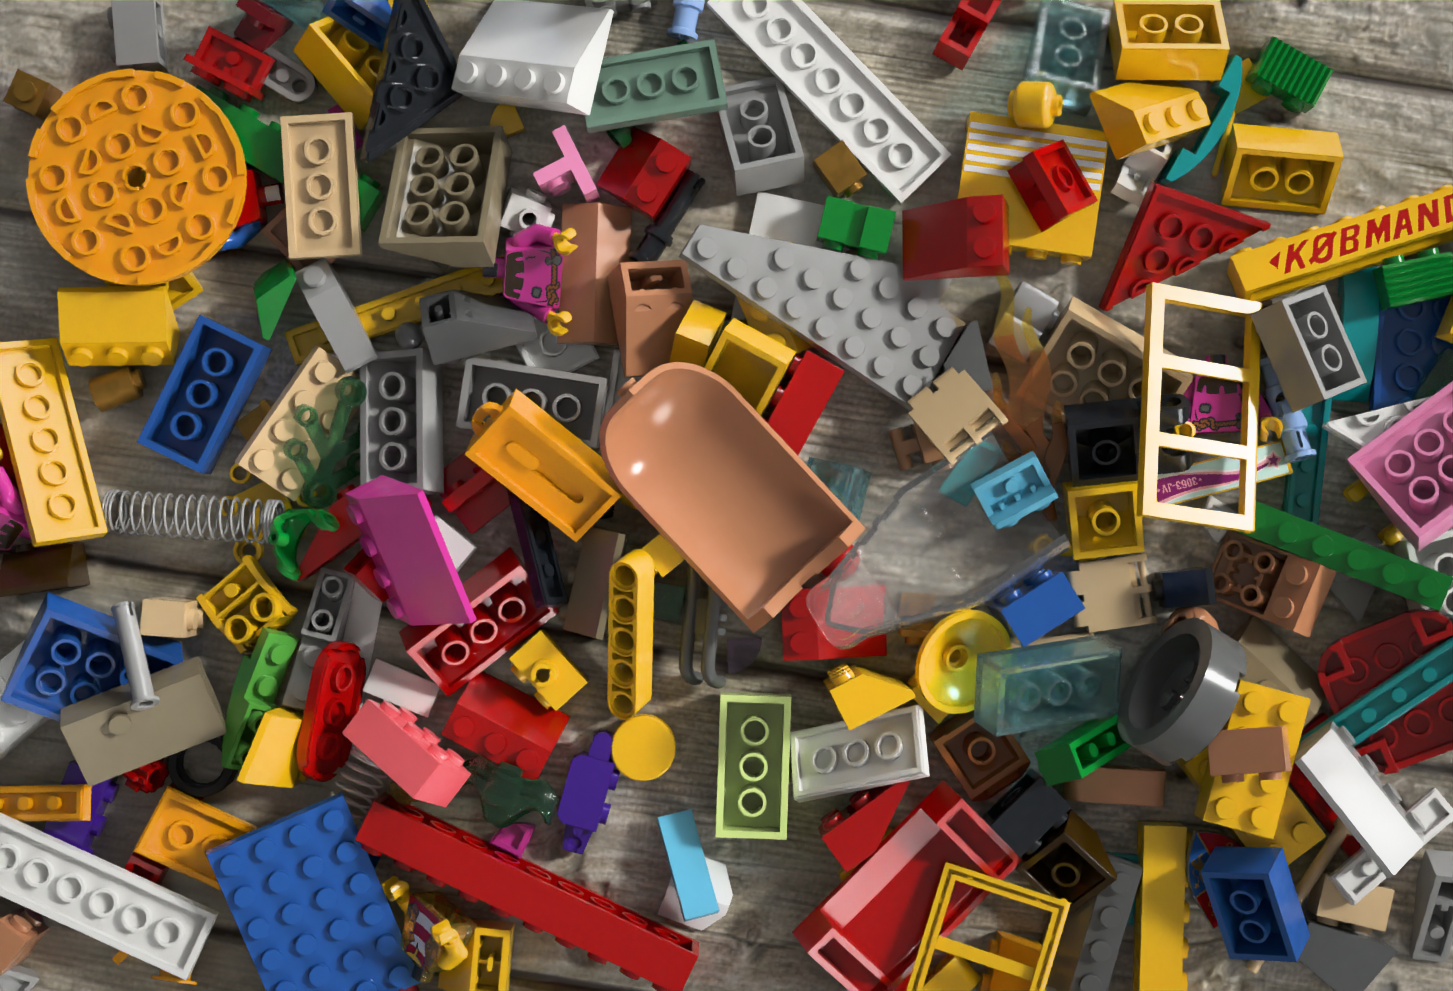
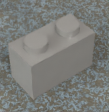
[107,0,168,71]

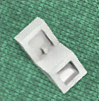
[1110,142,1174,208]

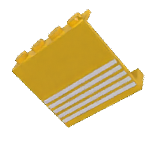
[957,111,1108,266]

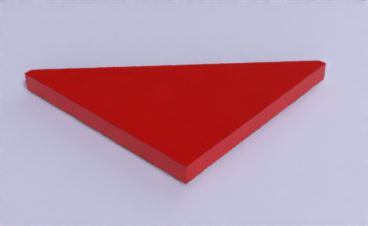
[1098,181,1271,311]

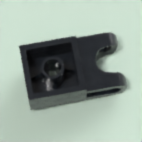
[1064,394,1193,487]

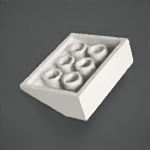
[451,0,614,115]

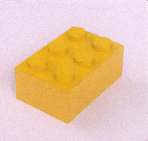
[1108,0,1230,81]

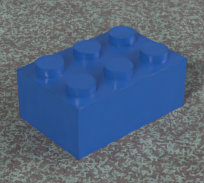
[987,567,1085,647]
[1201,846,1310,962]

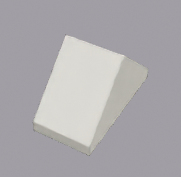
[434,515,479,573]

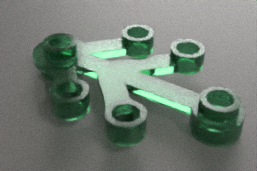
[283,376,367,509]

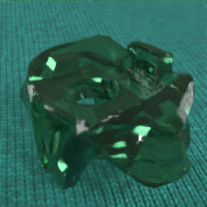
[462,755,559,828]

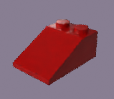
[902,194,1009,281]
[781,585,887,661]

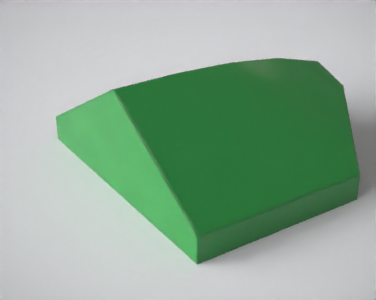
[253,260,297,340]

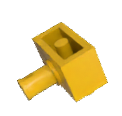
[509,629,590,711]

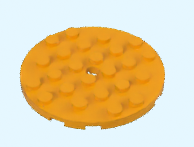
[26,69,247,286]

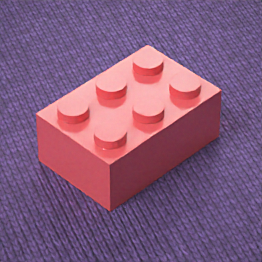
[342,699,471,808]

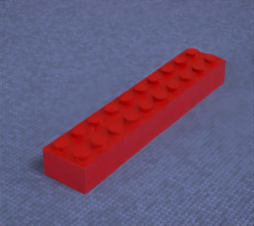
[355,792,699,991]

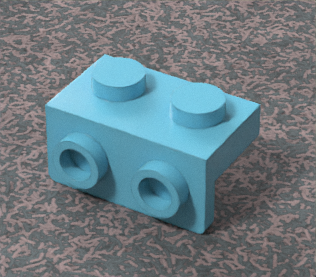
[970,450,1058,530]

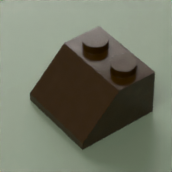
[0,542,90,597]
[1015,809,1117,916]

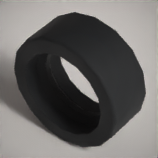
[167,735,238,797]

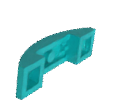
[1157,55,1242,185]
[1332,265,1379,403]

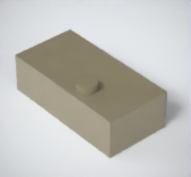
[60,656,227,787]

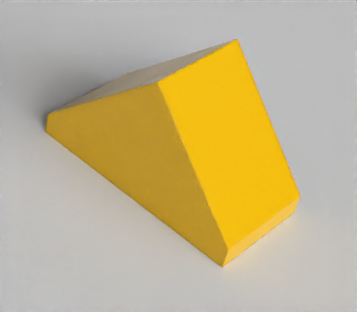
[669,300,727,368]

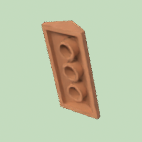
[557,202,632,347]

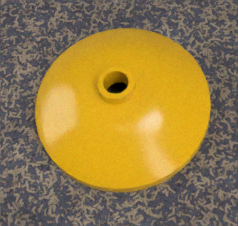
[915,610,1012,714]

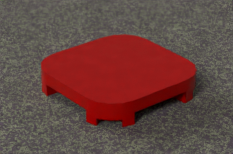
[1318,608,1453,775]

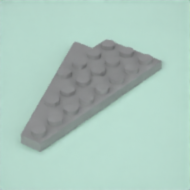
[678,224,966,411]

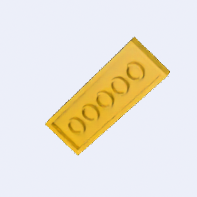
[0,337,108,547]

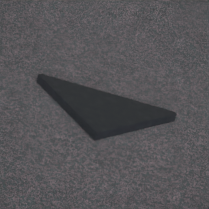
[360,0,463,163]

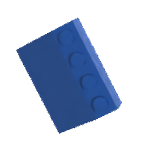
[1,592,183,722]

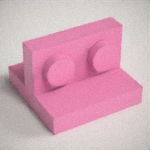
[533,125,601,203]

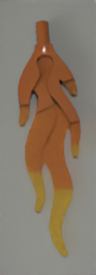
[992,275,1067,522]

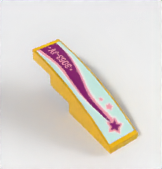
[1156,440,1293,505]

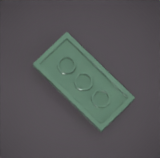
[584,39,728,134]

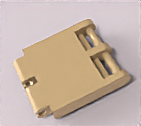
[907,367,1008,466]
[1066,553,1157,633]

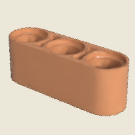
[1062,765,1166,807]

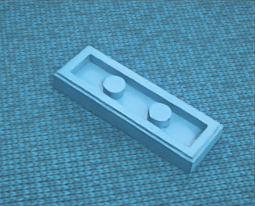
[657,809,719,922]

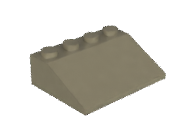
[378,126,512,268]

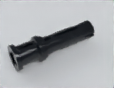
[628,169,706,262]

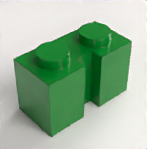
[816,195,896,260]

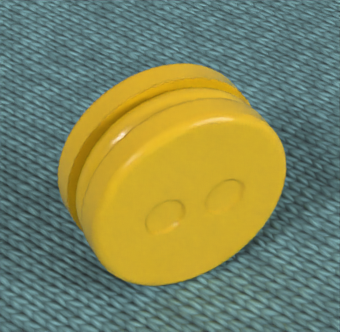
[611,714,676,781]

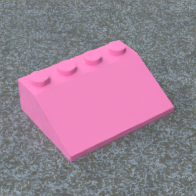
[1347,381,1453,552]

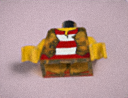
[381,876,477,983]

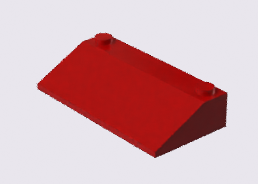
[792,780,1022,991]

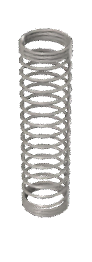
[101,489,285,545]

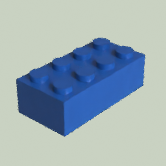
[137,315,272,474]

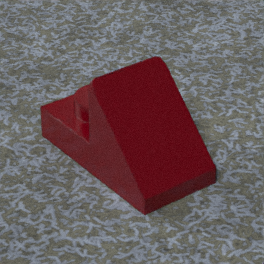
[234,0,294,52]

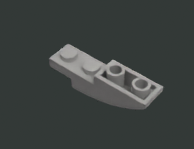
[282,567,355,712]

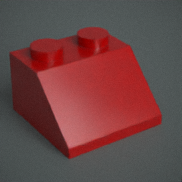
[595,127,692,223]

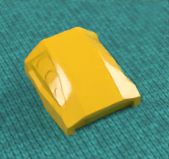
[196,555,298,654]

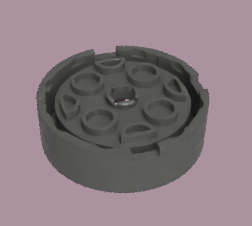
[1117,618,1247,766]

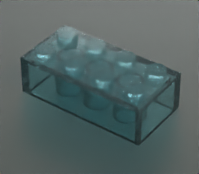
[974,635,1123,737]

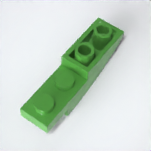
[221,627,299,770]

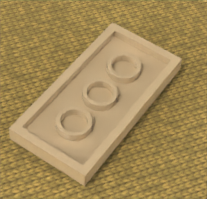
[280,112,362,260]
[234,345,360,502]

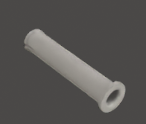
[111,601,160,711]

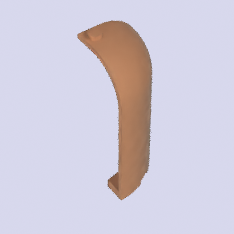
[599,362,866,633]

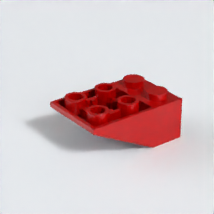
[818,781,910,873]

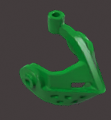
[268,509,340,580]

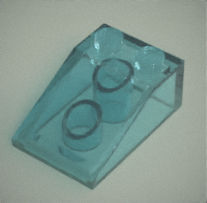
[1022,0,1110,117]

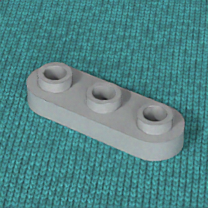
[226,30,318,104]

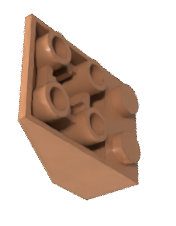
[607,260,692,378]
[1212,530,1336,637]

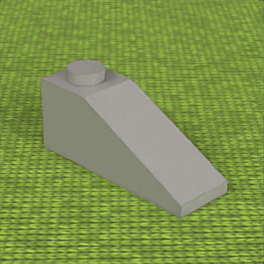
[295,258,378,374]
[1410,849,1453,962]

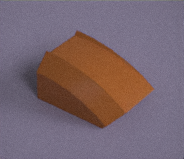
[928,700,1031,802]

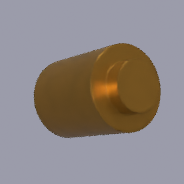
[88,366,147,412]

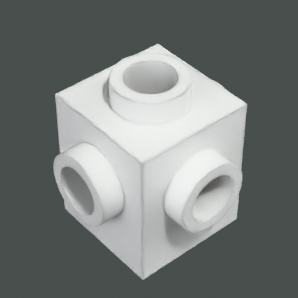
[500,187,555,236]

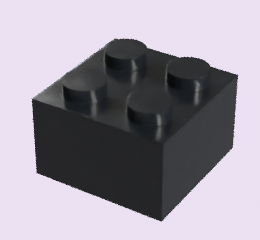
[982,768,1071,857]

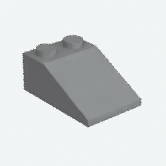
[717,76,805,196]

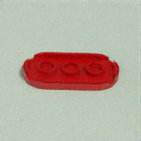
[296,640,366,782]

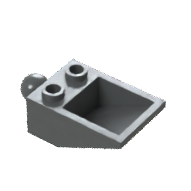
[395,289,538,366]

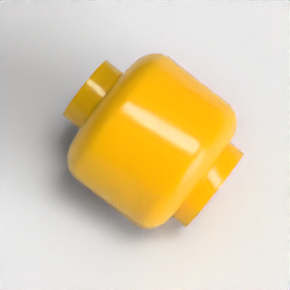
[1008,81,1063,128]

